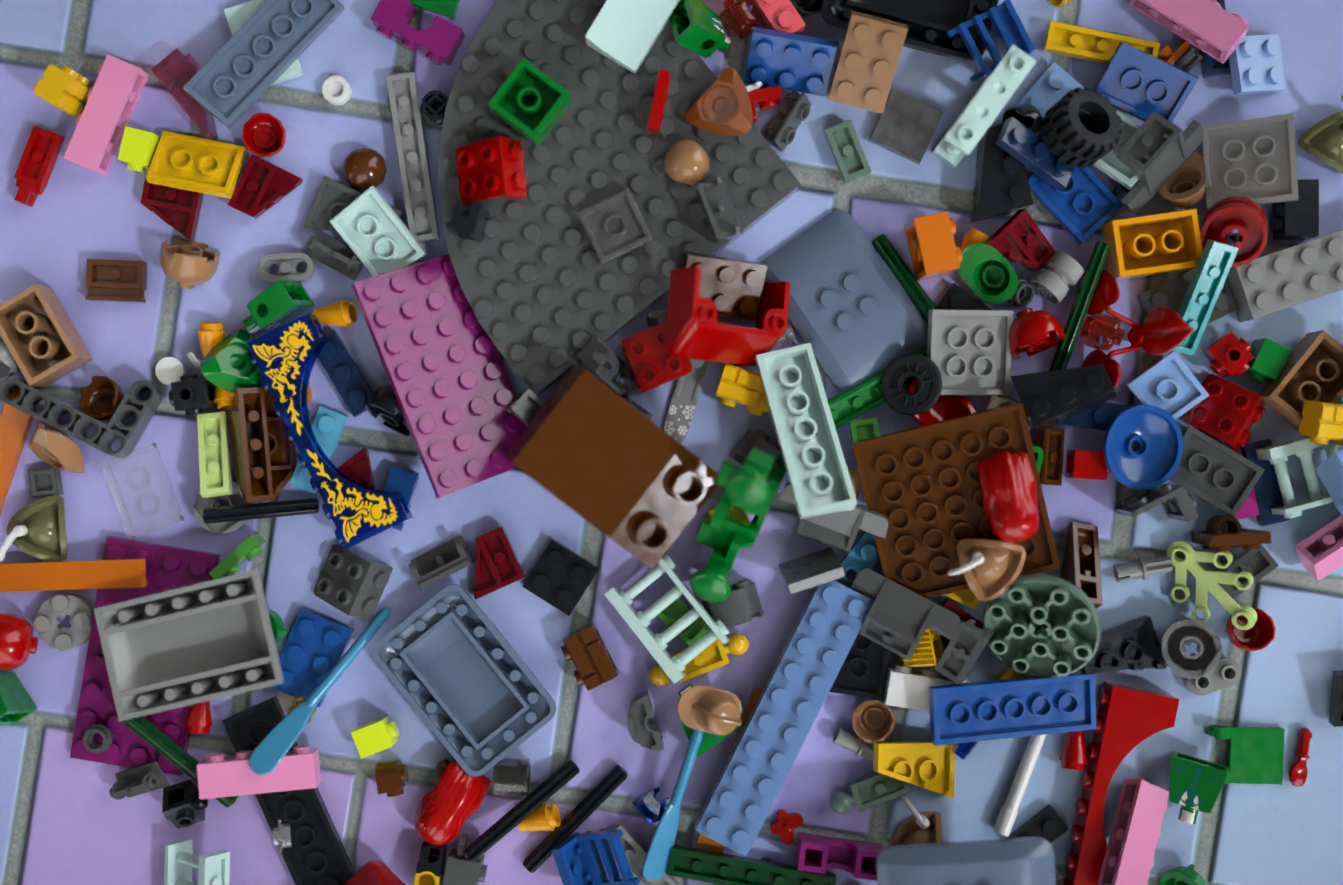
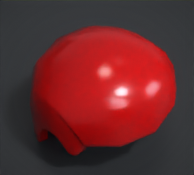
[242,113,286,157]
[1226,608,1276,651]

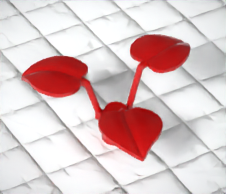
[1081,269,1194,388]

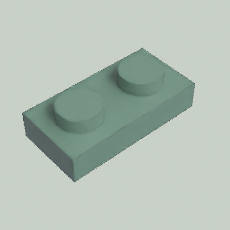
[823,119,871,184]

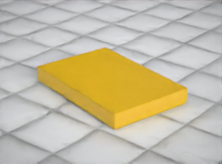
[145,130,247,199]

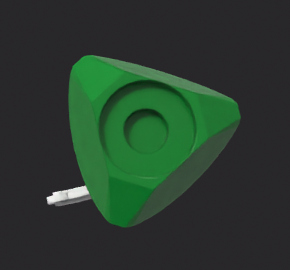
[187,329,267,392]

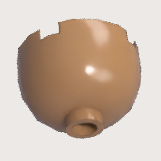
[160,239,221,289]

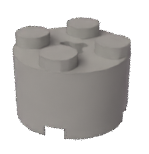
[1161,619,1222,679]

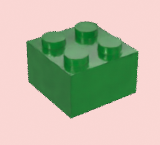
[488,57,572,147]

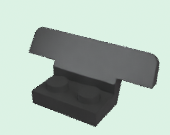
[1116,111,1204,214]
[779,482,889,553]
[851,569,960,661]

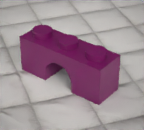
[371,0,465,66]
[794,832,883,881]

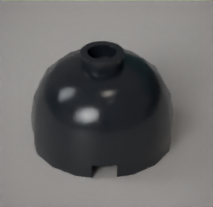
[365,384,411,436]

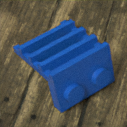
[947,0,1035,83]
[551,828,641,885]

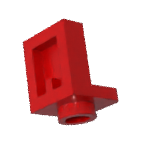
[748,86,782,124]

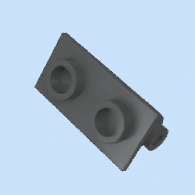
[764,90,811,152]
[306,230,364,281]
[109,761,170,800]

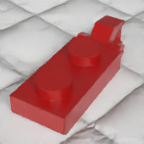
[14,126,65,207]

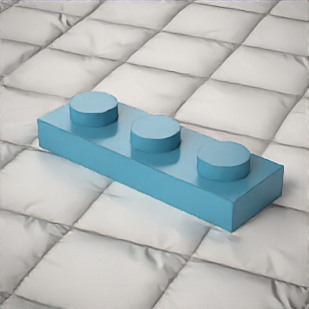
[290,406,348,494]

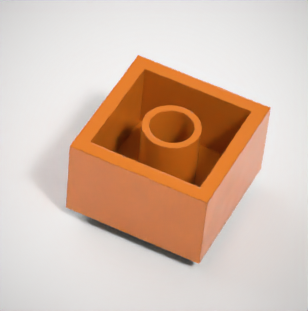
[904,211,962,281]

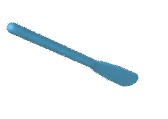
[249,608,391,775]
[642,729,704,881]

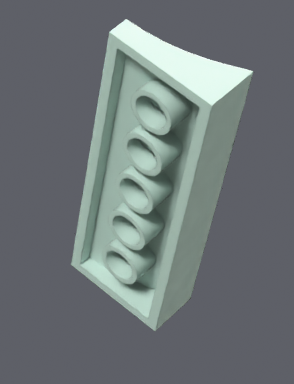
[585,0,680,74]
[755,343,857,519]

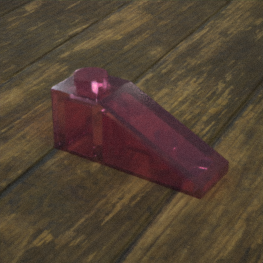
[151,48,218,140]

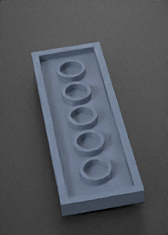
[183,0,344,129]

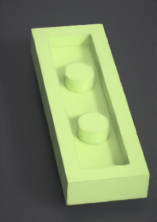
[197,411,232,498]

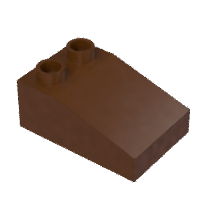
[505,363,719,569]

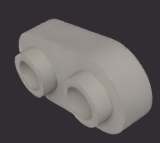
[257,252,316,283]
[1183,657,1242,695]

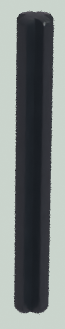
[463,760,580,863]
[523,765,628,873]

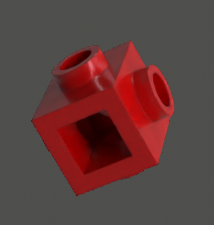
[1203,332,1254,377]

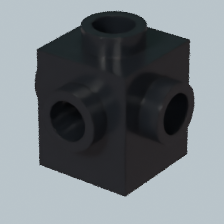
[169,374,217,416]
[162,779,208,828]

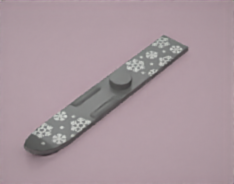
[663,315,722,444]

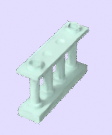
[932,44,1037,169]
[1256,436,1340,519]
[604,553,730,684]
[164,839,230,885]

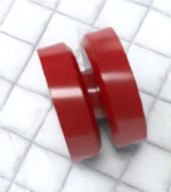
[1201,196,1268,267]

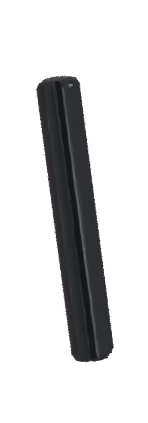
[203,498,319,524]

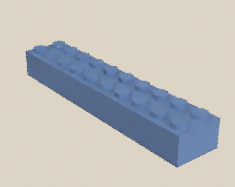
[694,580,874,857]

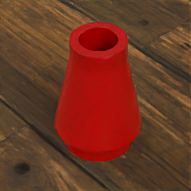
[184,700,213,734]
[1059,731,1088,771]

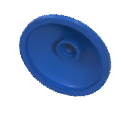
[1103,405,1183,490]

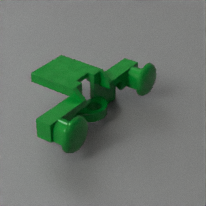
[690,448,786,603]

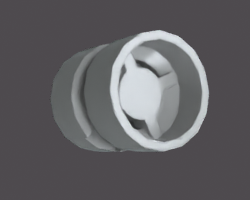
[1030,251,1085,304]

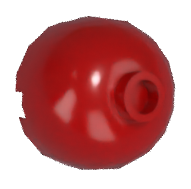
[1008,308,1065,359]
[0,613,39,671]

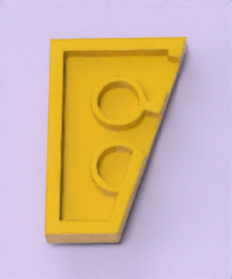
[873,741,955,799]

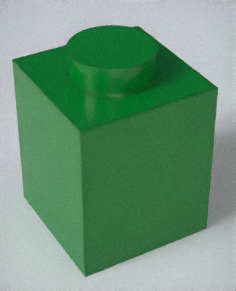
[1245,338,1292,384]

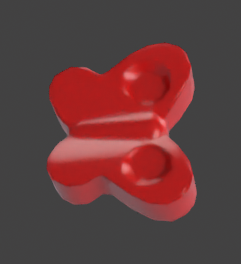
[770,809,803,845]

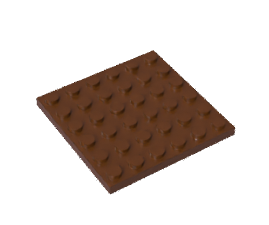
[852,402,1060,599]

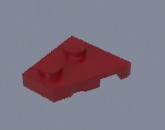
[984,209,1056,270]

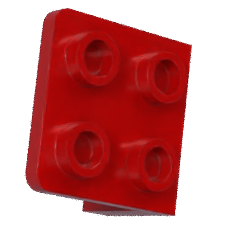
[456,136,527,204]
[621,321,693,393]
[1182,374,1266,452]

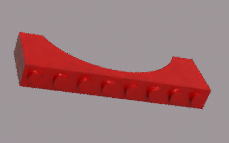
[1060,681,1179,885]

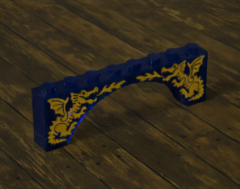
[247,313,414,549]

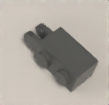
[442,832,488,885]

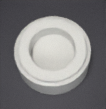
[321,75,352,106]
[155,357,187,385]

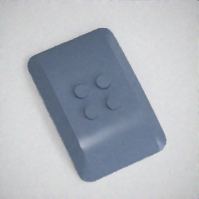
[761,210,928,393]
[373,584,556,777]
[876,837,1056,885]

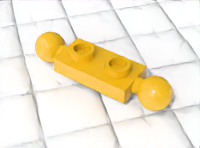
[649,633,749,686]

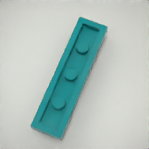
[1172,239,1239,356]

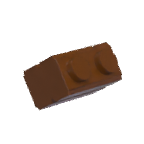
[561,623,619,691]

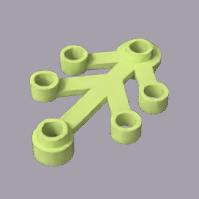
[1167,540,1257,630]

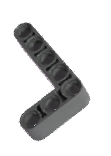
[0,378,162,459]

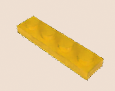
[1042,21,1160,64]

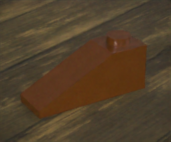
[1060,521,1102,608]

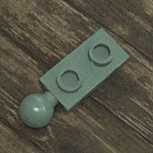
[830,772,912,814]

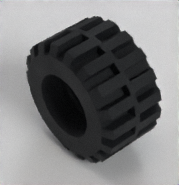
[1041,87,1123,168]

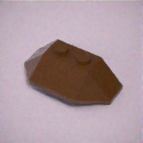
[230,387,296,503]

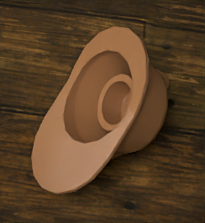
[1159,151,1206,210]
[677,685,742,735]

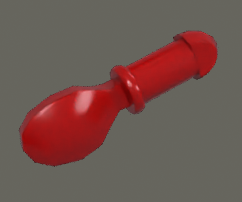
[1288,728,1312,787]

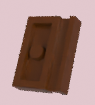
[85,259,147,303]

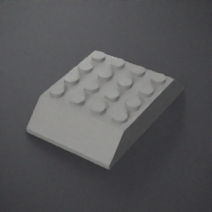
[94,569,284,722]

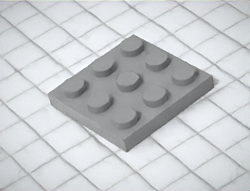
[1202,113,1299,211]
[927,309,1014,395]

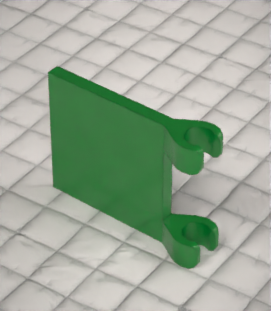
[1208,725,1285,784]

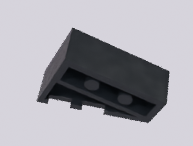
[971,124,1033,222]
[1010,364,1117,432]

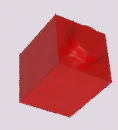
[1065,450,1110,480]

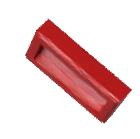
[648,69,671,134]

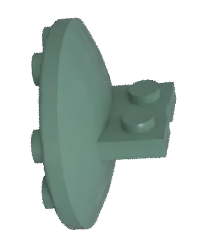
[982,574,1101,677]

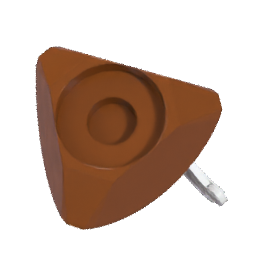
[685,67,762,137]

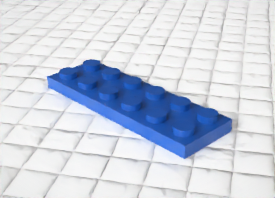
[929,672,1097,746]

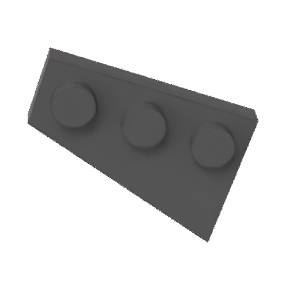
[303,176,403,231]

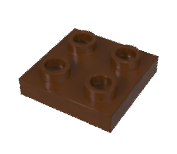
[1191,515,1271,551]

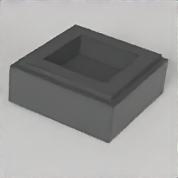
[28,467,64,498]

